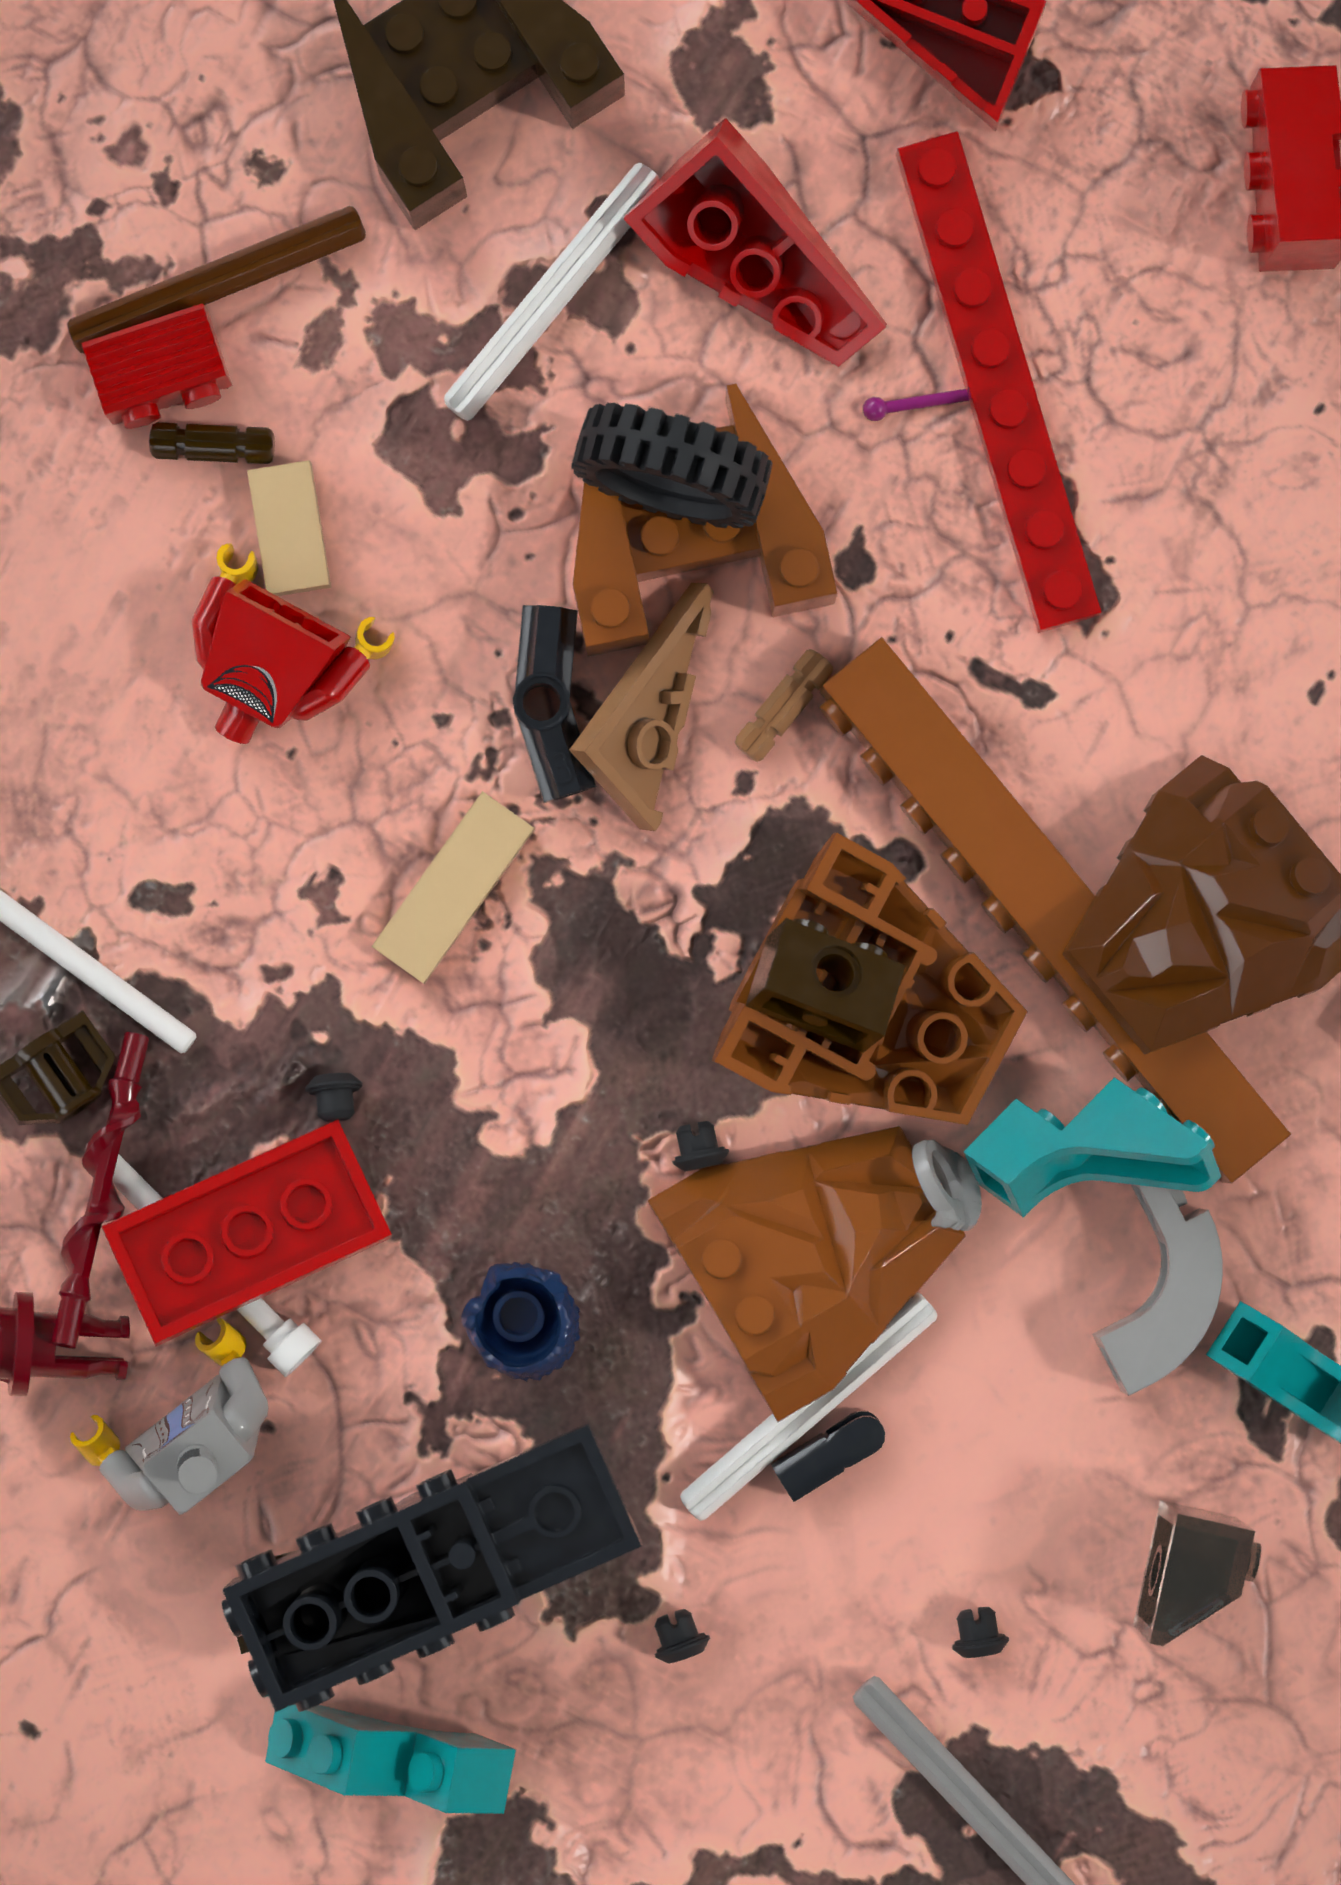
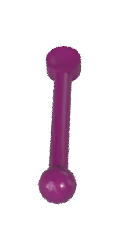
[863,389,970,421]

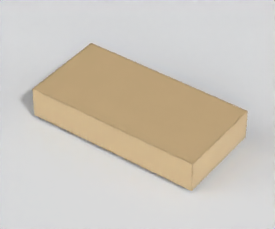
[247,460,331,596]

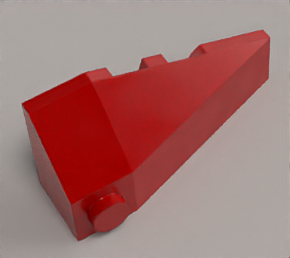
[623,118,887,367]

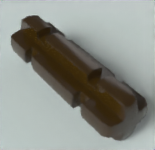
[149,422,275,464]

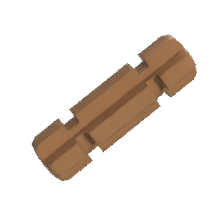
[735,649,833,762]

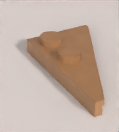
[569,583,714,831]

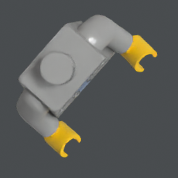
[70,1317,269,1515]

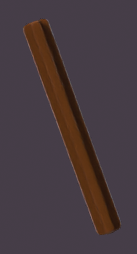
[67,206,366,353]

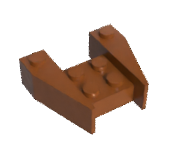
[573,383,838,657]

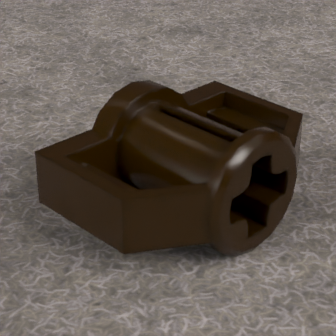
[0,1010,116,1125]

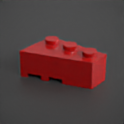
[845,0,1047,131]
[1241,65,1341,272]

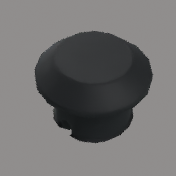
[305,1073,363,1122]
[672,1121,729,1172]
[952,1607,1009,1658]
[654,1609,710,1664]

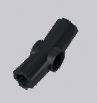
[513,605,597,803]

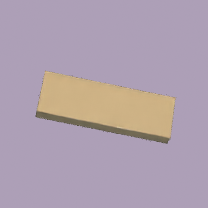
[371,791,535,984]

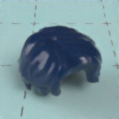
[461,1262,580,1382]

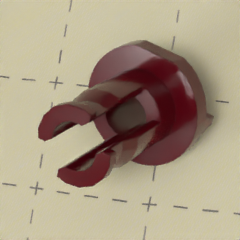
[0,1292,130,1396]

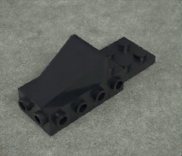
[222,1423,642,1712]

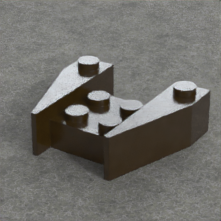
[333,0,625,230]

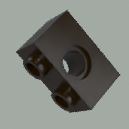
[745,918,906,1052]

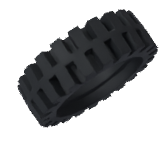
[571,403,773,528]

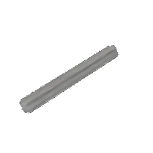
[853,1676,1075,1885]

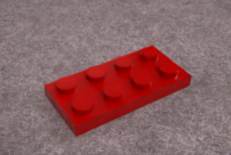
[101,1119,392,1347]

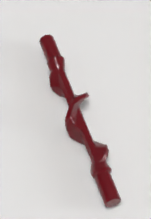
[50,1032,149,1349]

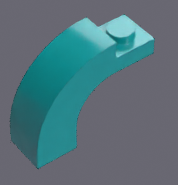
[1206,1301,1341,1444]

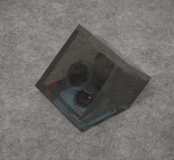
[1133,1500,1261,1646]

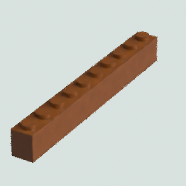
[819,637,1292,1184]

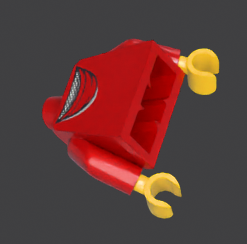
[191,543,394,744]

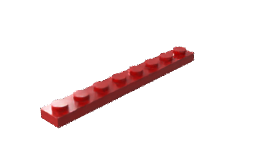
[896,131,1102,633]

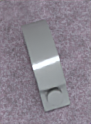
[1092,1184,1223,1396]

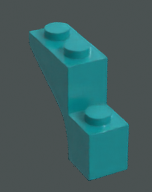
[963,1077,1222,1218]
[265,1704,516,1814]

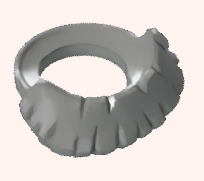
[912,1140,982,1231]

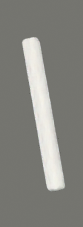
[444,163,660,421]
[680,1293,938,1521]

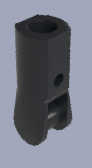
[771,1410,885,1502]

